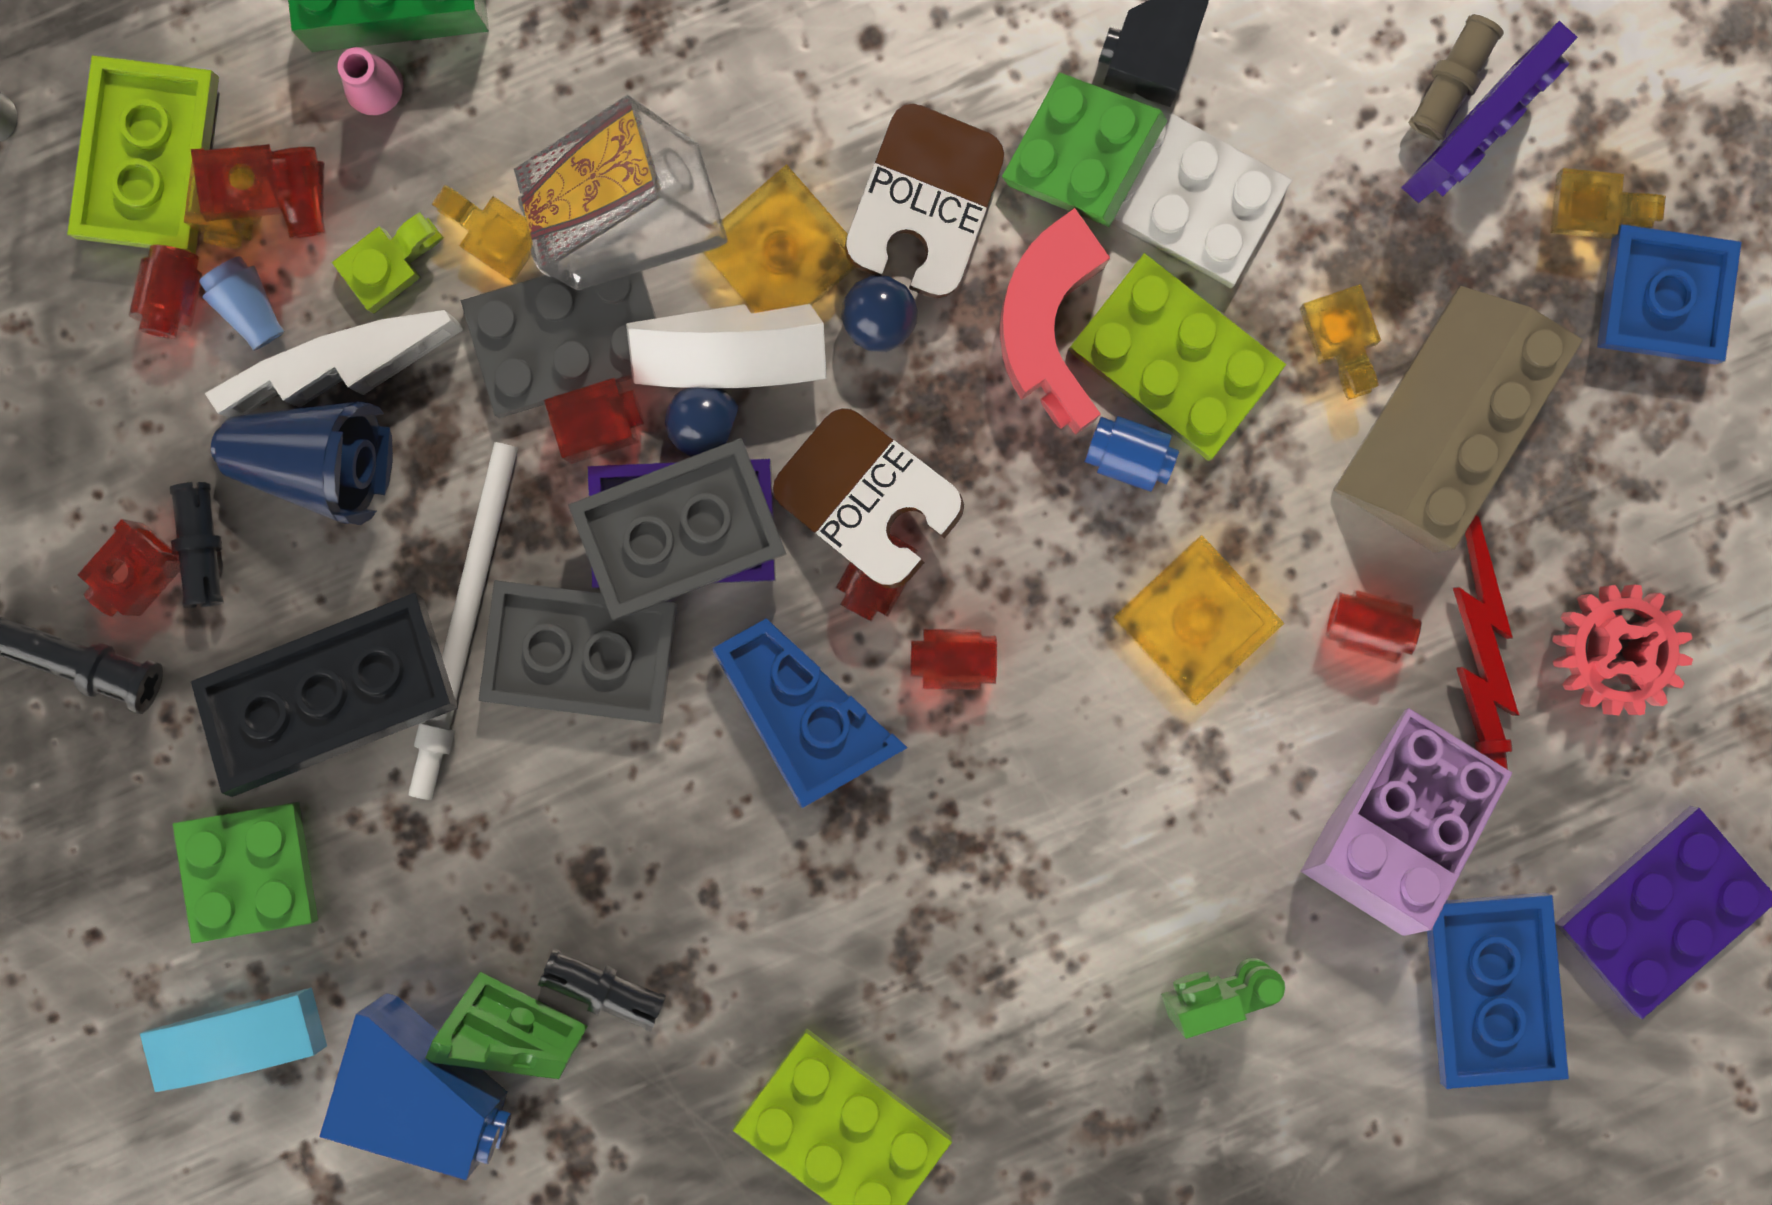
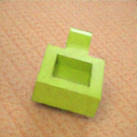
[331,212,444,313]

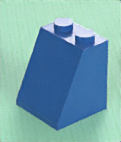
[319,993,512,1180]

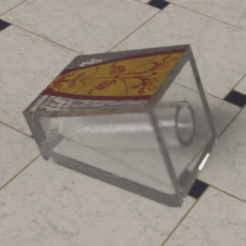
[514,94,728,290]

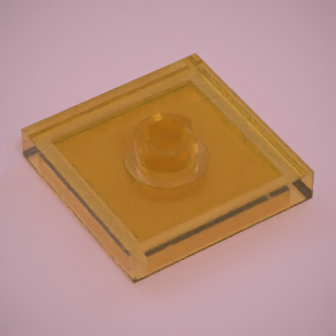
[695,164,856,313]
[1111,535,1285,706]

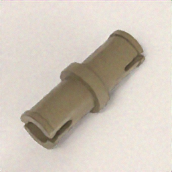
[1408,14,1504,141]

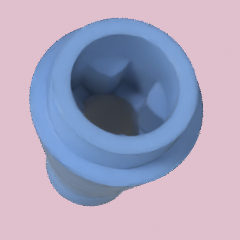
[199,256,285,351]

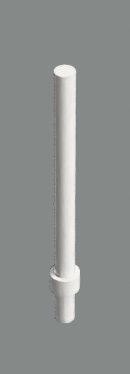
[408,442,518,800]

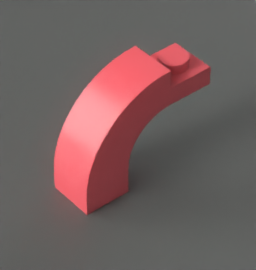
[1000,208,1110,435]

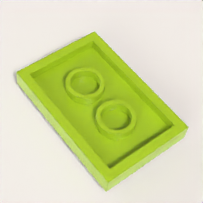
[67,55,219,254]
[1068,253,1287,461]
[733,1028,952,1205]

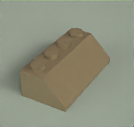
[1333,286,1583,553]

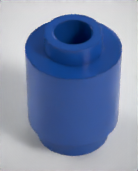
[1084,416,1179,492]

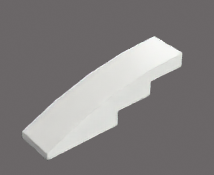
[205,310,463,418]

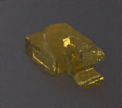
[1550,168,1666,239]
[432,184,545,283]
[1299,284,1381,401]

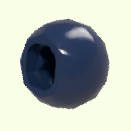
[841,276,918,352]
[665,388,739,457]

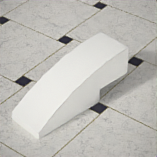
[626,304,827,389]

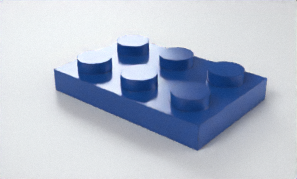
[1427,892,1569,1089]

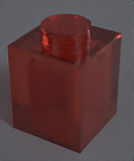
[544,378,644,464]

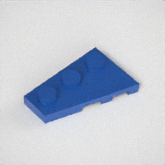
[712,618,908,808]

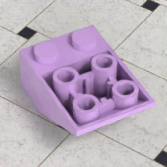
[1300,708,1512,936]

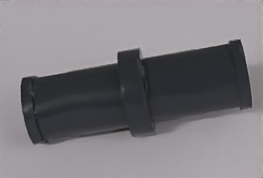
[169,482,224,608]
[538,949,666,1032]

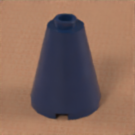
[211,402,393,525]

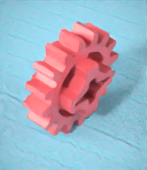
[1552,584,1693,716]

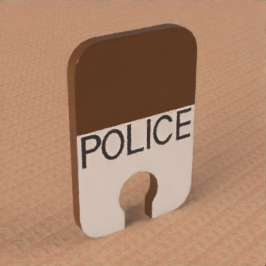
[845,104,1004,299]
[773,408,964,588]

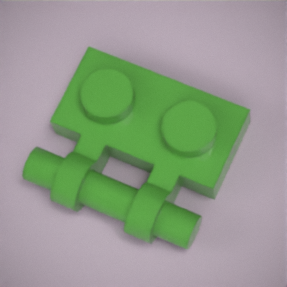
[1161,958,1285,1039]

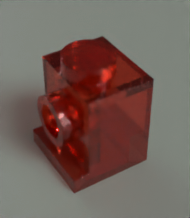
[191,144,291,222]
[77,519,180,617]

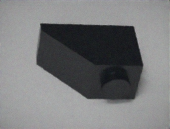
[1098,0,1209,107]

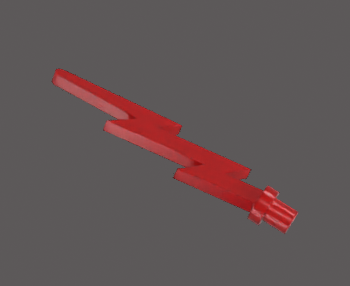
[1453,515,1520,770]

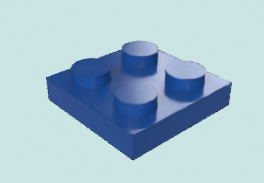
[1597,224,1742,365]

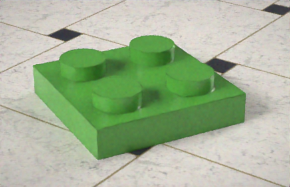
[1002,72,1167,227]
[172,802,318,944]

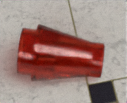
[263,147,326,239]

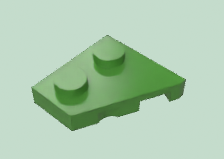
[425,972,588,1079]

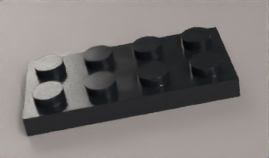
[191,592,458,797]

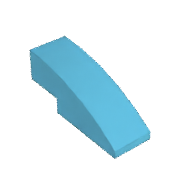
[140,987,327,1092]

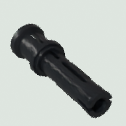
[0,617,163,714]

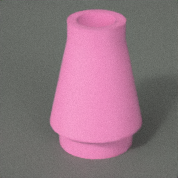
[337,47,403,115]

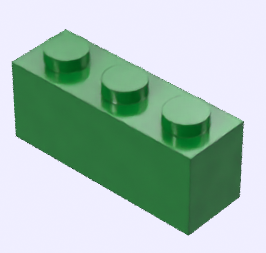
[288,0,489,53]

